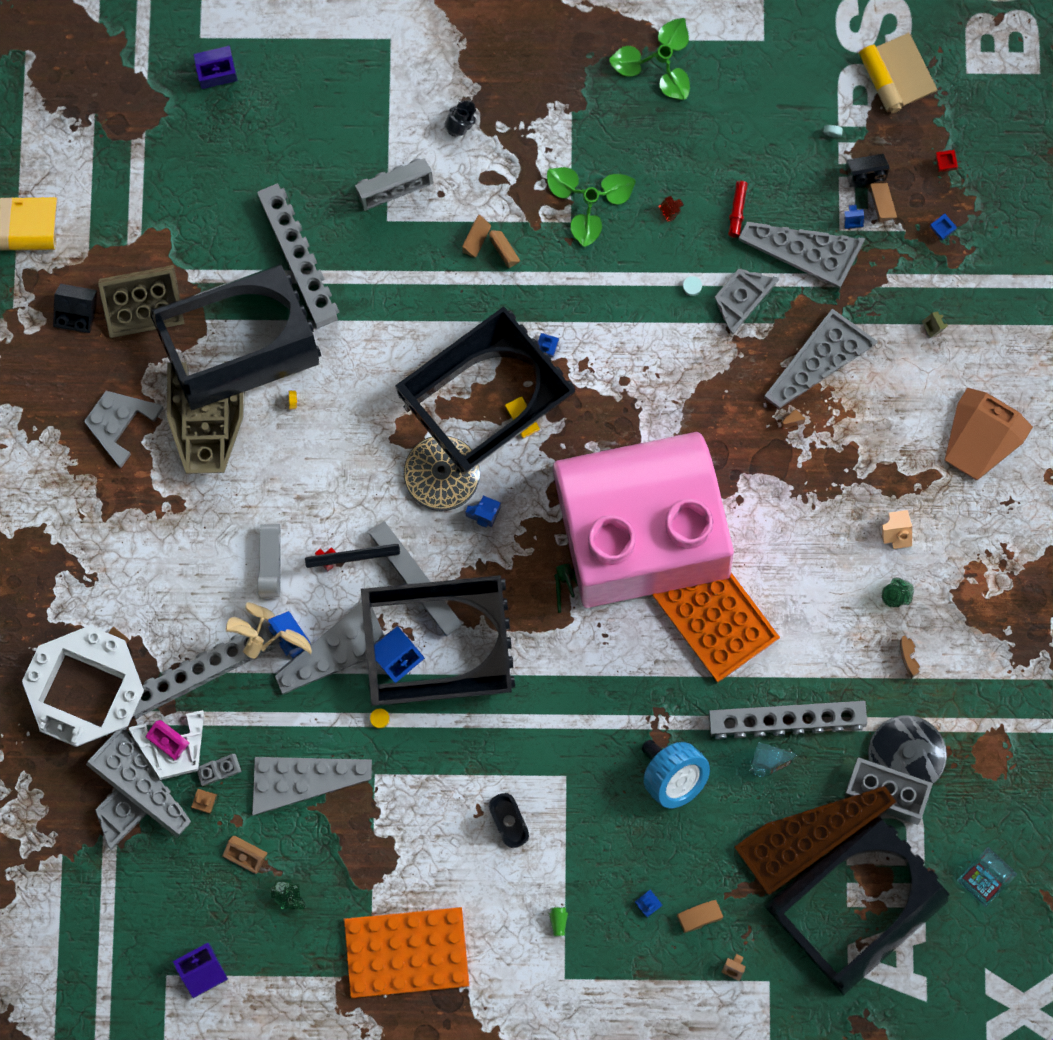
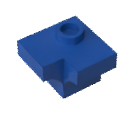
[465,495,501,528]

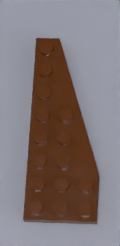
[735,786,897,895]

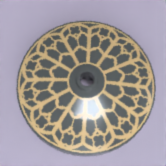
[404,436,480,511]

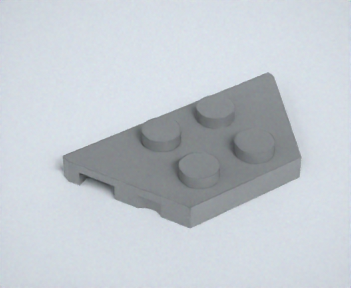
[715,269,779,334]
[95,789,147,850]

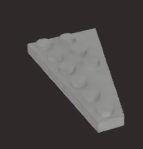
[739,222,865,289]

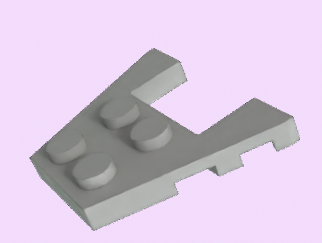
[84,391,164,468]

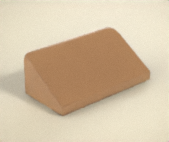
[869,183,897,223]
[462,215,491,258]
[489,231,520,268]
[222,836,267,874]

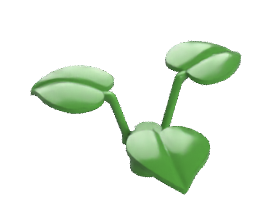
[609,18,690,100]
[547,167,636,247]

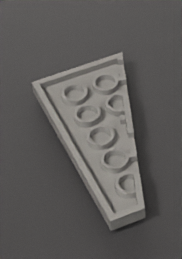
[764,309,878,409]
[275,602,384,695]
[86,727,191,838]
[253,757,372,816]

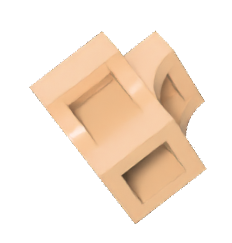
[882,510,912,549]

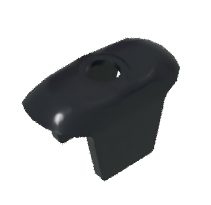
[489,793,529,848]

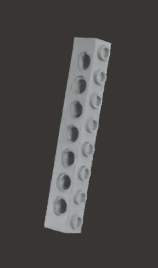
[257,183,339,329]
[133,625,275,719]
[709,701,867,739]

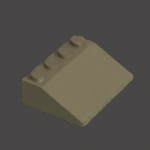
[98,265,184,338]

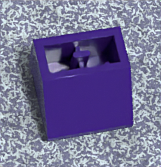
[194,46,238,89]
[173,943,228,998]

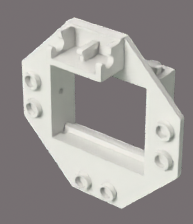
[22,626,144,747]

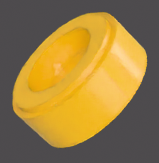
[288,390,297,409]
[370,709,390,729]

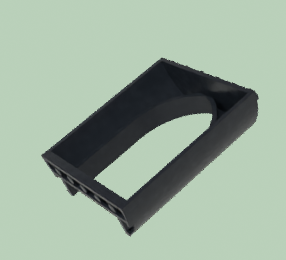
[150,264,321,411]
[395,306,575,475]
[361,575,515,706]
[764,816,950,996]

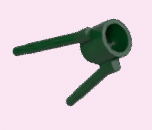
[554,563,578,613]

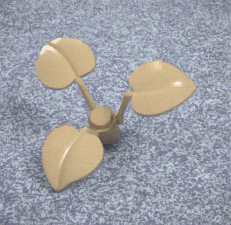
[226,602,312,659]

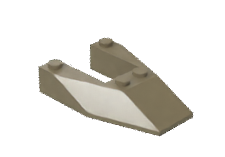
[167,361,245,474]

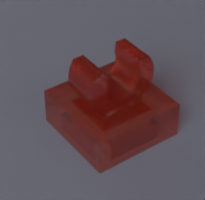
[659,196,684,222]

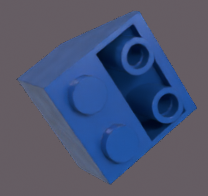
[268,611,311,659]
[374,626,425,683]

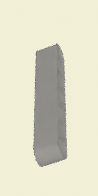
[368,521,462,637]

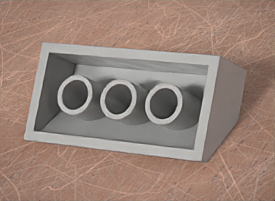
[355,158,434,211]
[843,757,933,825]

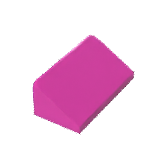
[145,720,190,760]

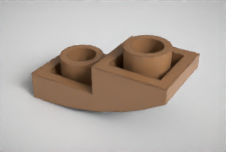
[900,635,920,679]
[677,900,723,933]

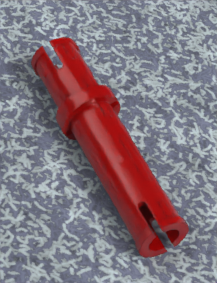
[728,181,748,238]

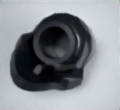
[444,100,476,137]

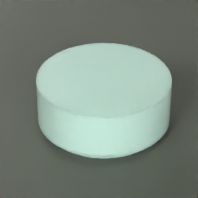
[823,125,843,137]
[683,276,702,296]

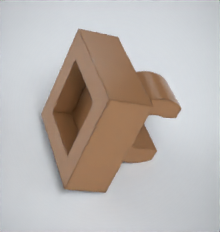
[192,789,217,814]
[721,954,746,981]

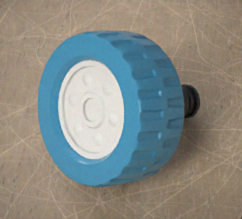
[642,740,710,808]

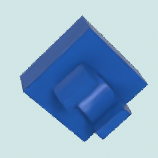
[844,205,864,229]
[930,214,957,241]
[538,333,559,357]
[635,890,662,918]

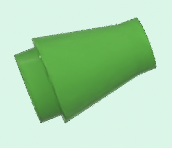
[549,907,568,936]

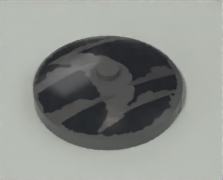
[868,715,947,784]

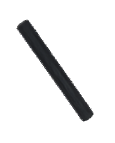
[305,544,400,568]

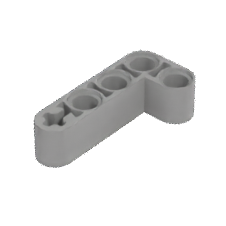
[258,524,281,598]

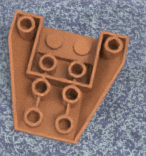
[944,388,1033,480]

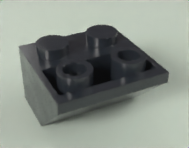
[845,154,890,188]
[53,284,97,333]

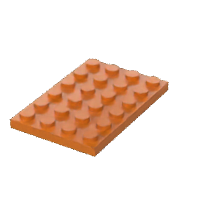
[652,572,780,683]
[344,907,470,998]

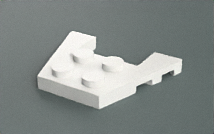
[129,710,204,780]

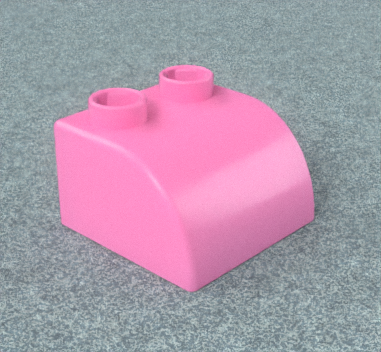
[553,432,734,608]

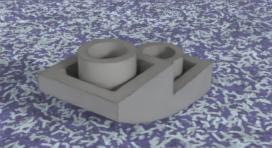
[197,754,242,786]

